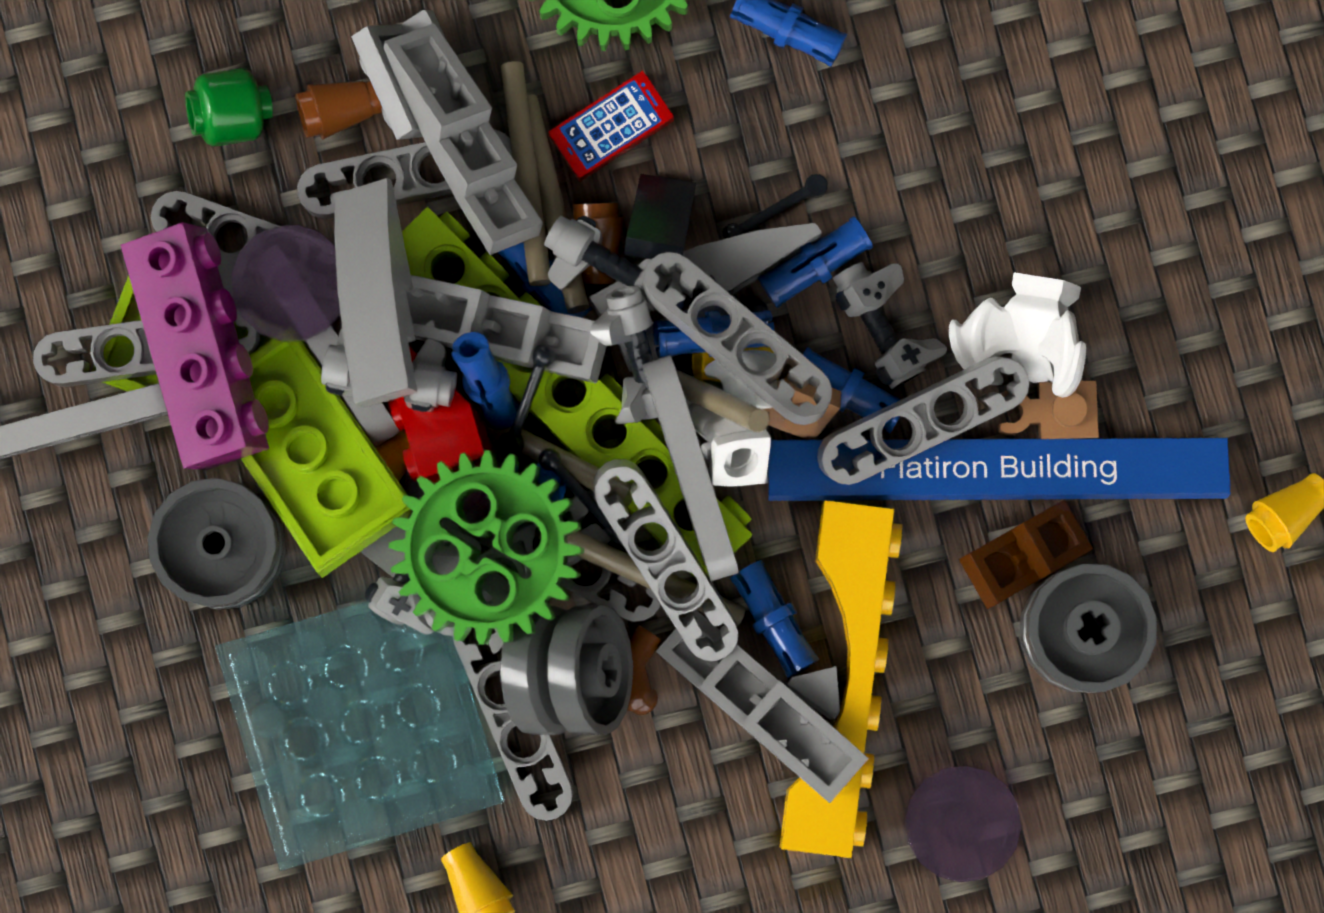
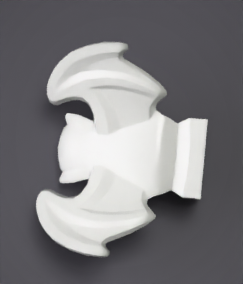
[949,272,1086,398]
[689,350,777,486]

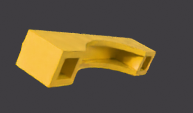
[779,500,902,858]

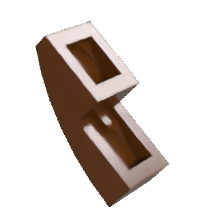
[959,499,1093,609]

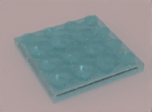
[215,594,505,871]

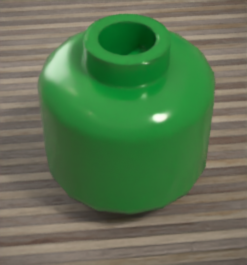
[185,68,273,147]

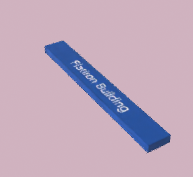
[768,438,1231,501]

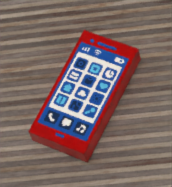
[548,70,674,182]

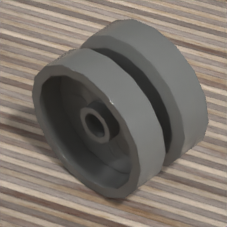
[147,478,286,610]
[1020,564,1157,693]
[500,605,633,735]

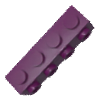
[120,222,269,470]

